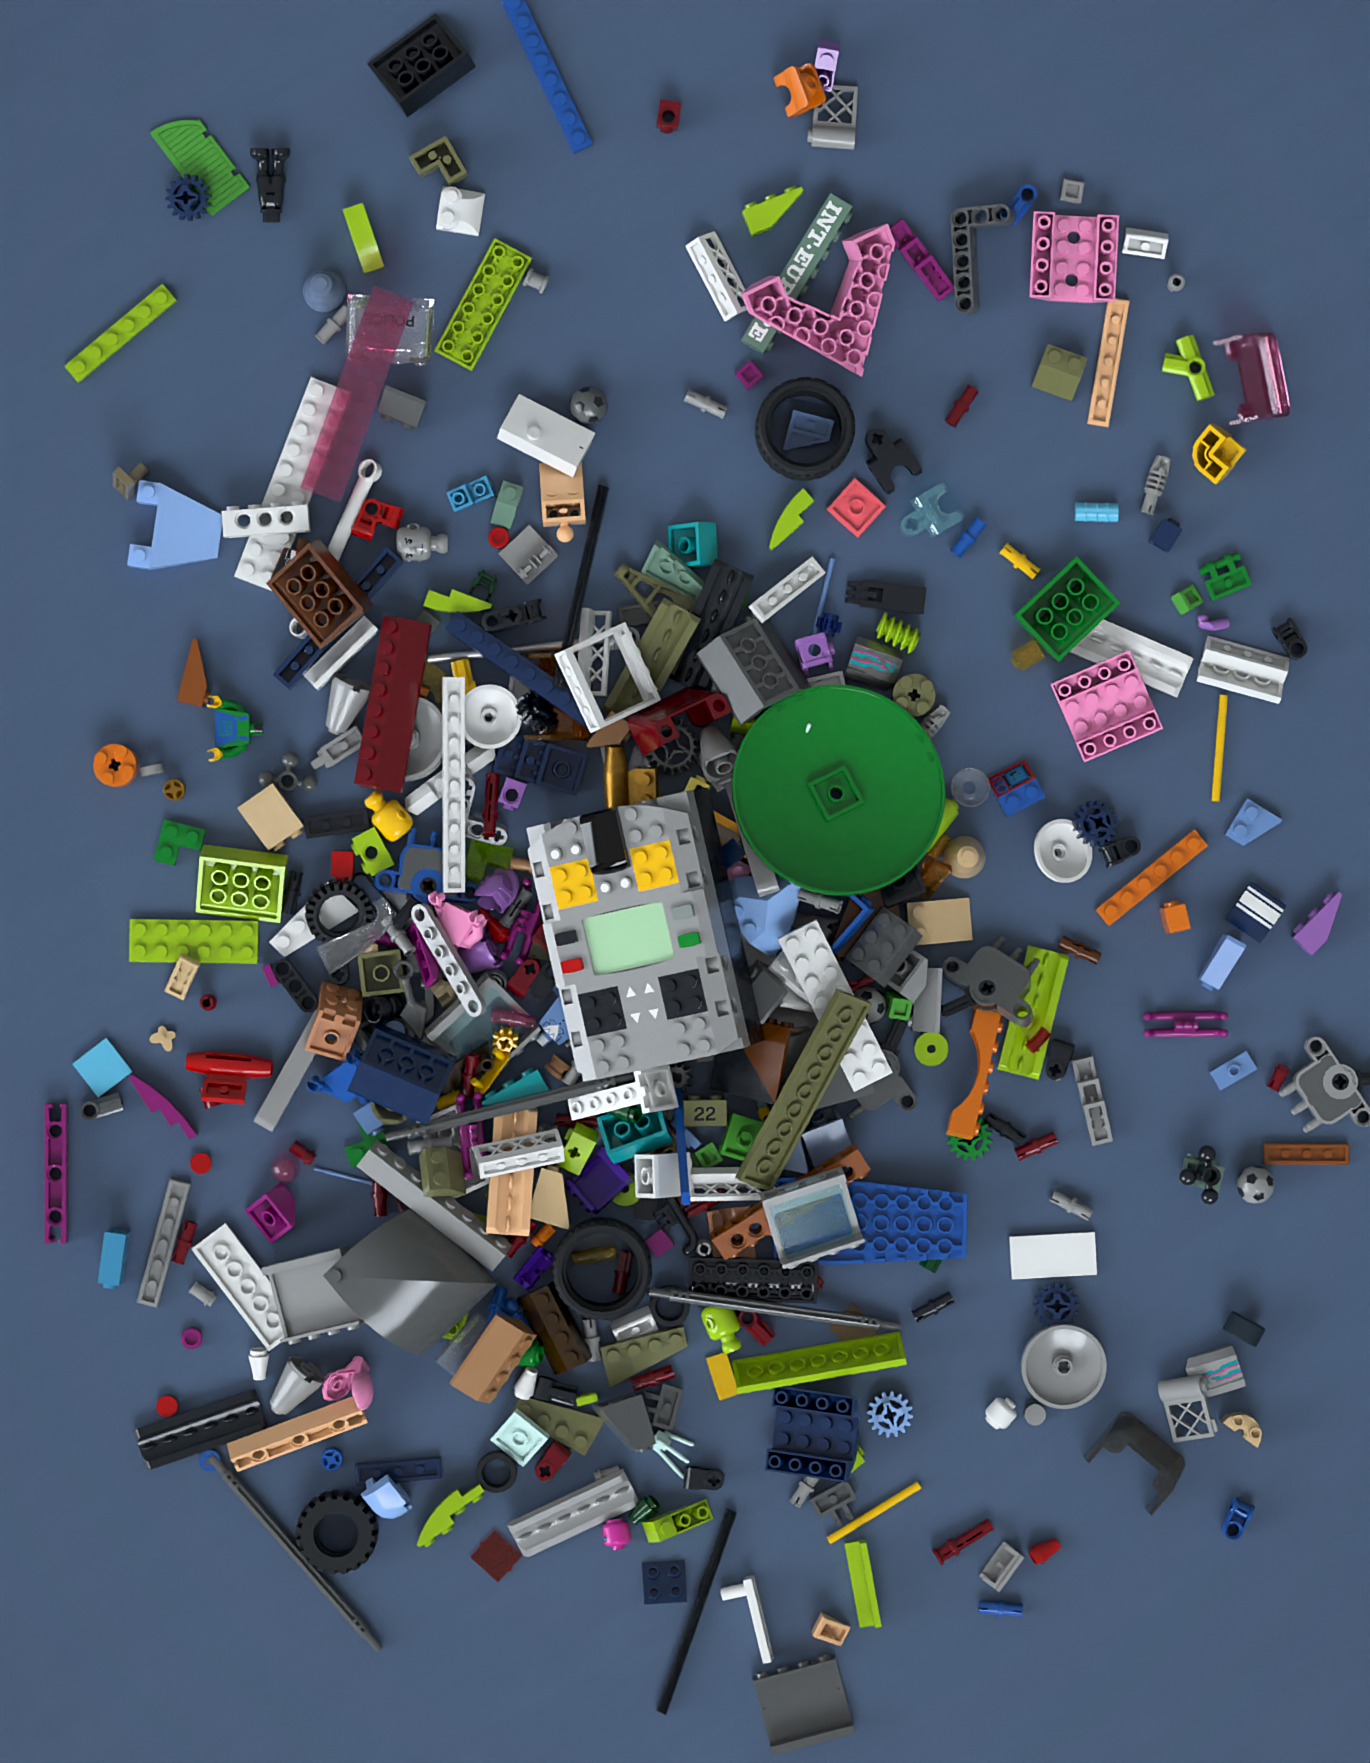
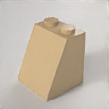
[237,783,304,852]
[531,1164,570,1229]

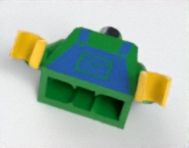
[207,695,264,762]

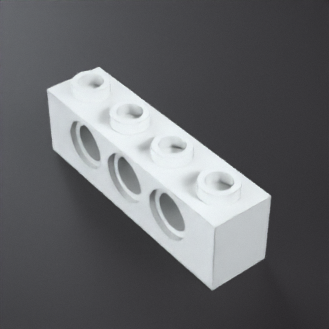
[221,501,311,538]

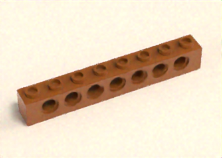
[710,1143,871,1260]

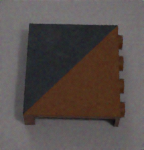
[710,1018,802,1104]

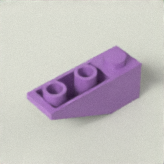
[1291,892,1342,955]

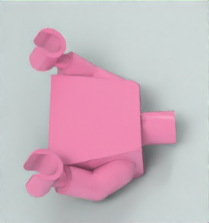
[428,891,487,951]

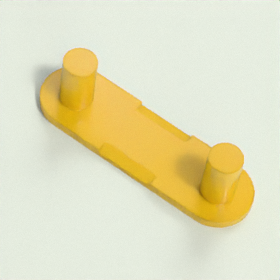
[470,1047,510,1094]

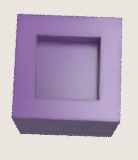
[498,777,527,811]

